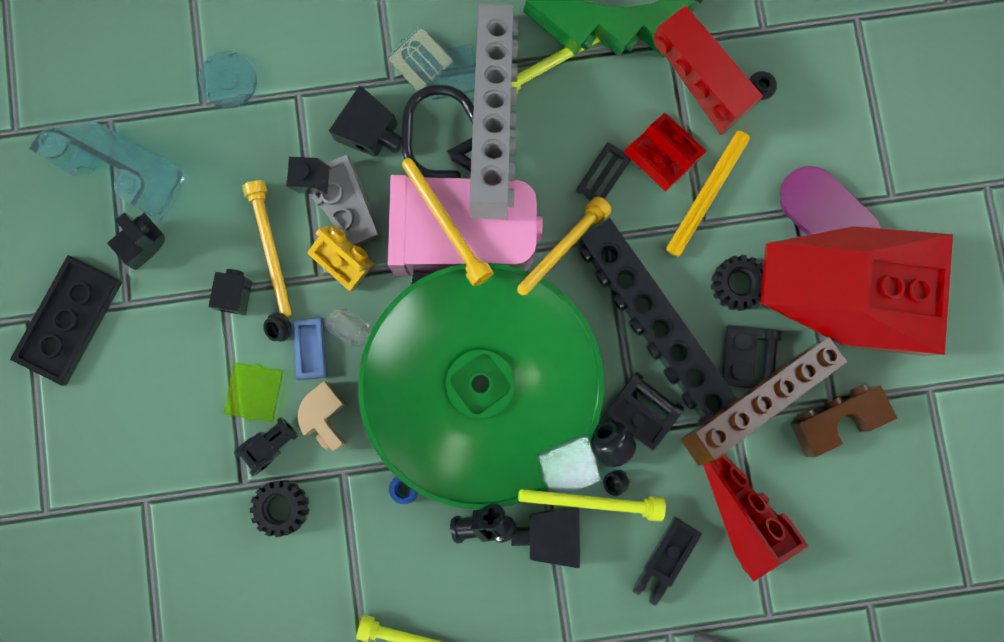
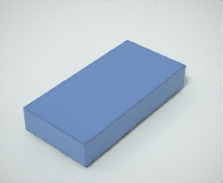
[292,318,328,380]

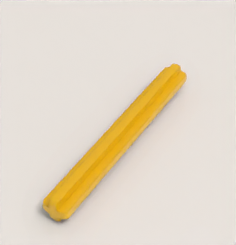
[666,130,750,257]

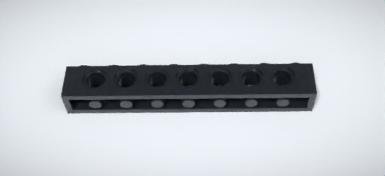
[578,218,737,425]

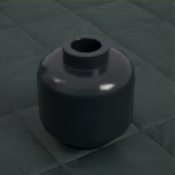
[591,421,636,467]

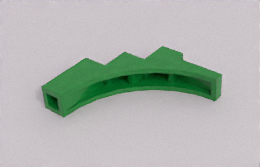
[523,0,703,57]

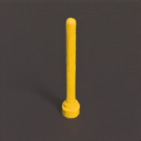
[402,158,494,287]
[242,180,292,318]
[517,197,611,295]

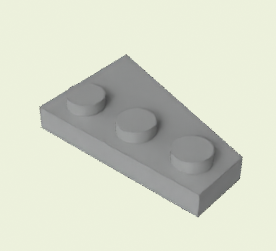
[310,154,381,246]

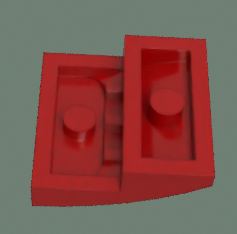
[624,113,707,192]

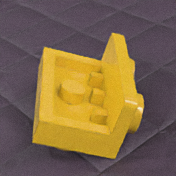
[307,225,374,291]

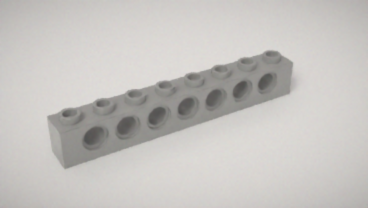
[469,4,519,220]

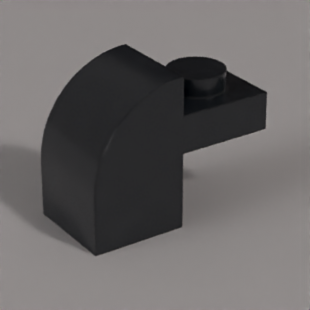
[107,212,165,270]

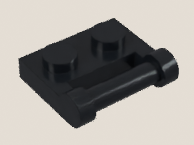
[722,325,782,388]
[604,371,685,451]

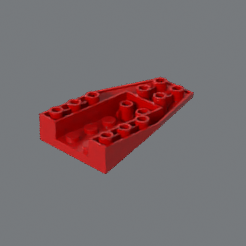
[760,226,953,356]

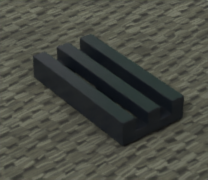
[576,142,631,201]

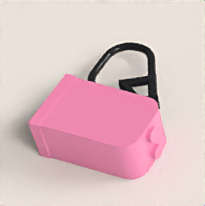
[388,85,543,276]

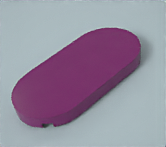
[779,166,881,235]

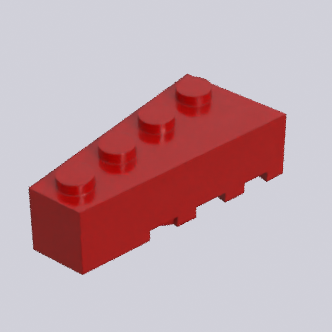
[653,5,763,135]

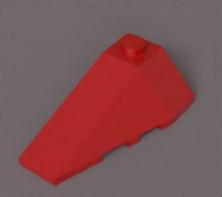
[703,453,809,582]

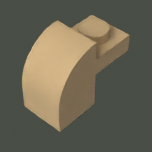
[298,381,347,452]

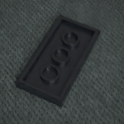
[10,255,122,386]

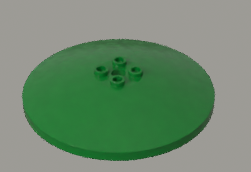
[358,263,604,509]

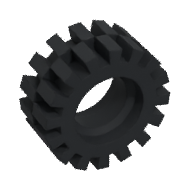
[711,255,764,311]
[250,480,309,537]

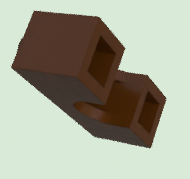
[790,383,898,457]

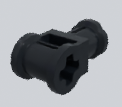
[234,417,298,476]
[450,504,516,544]

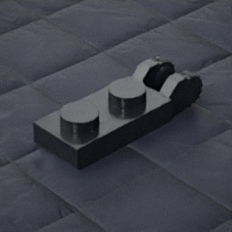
[633,516,702,606]

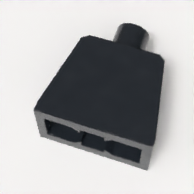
[329,85,402,157]
[511,507,580,568]

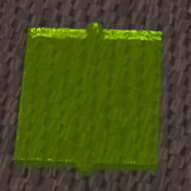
[224,363,283,422]

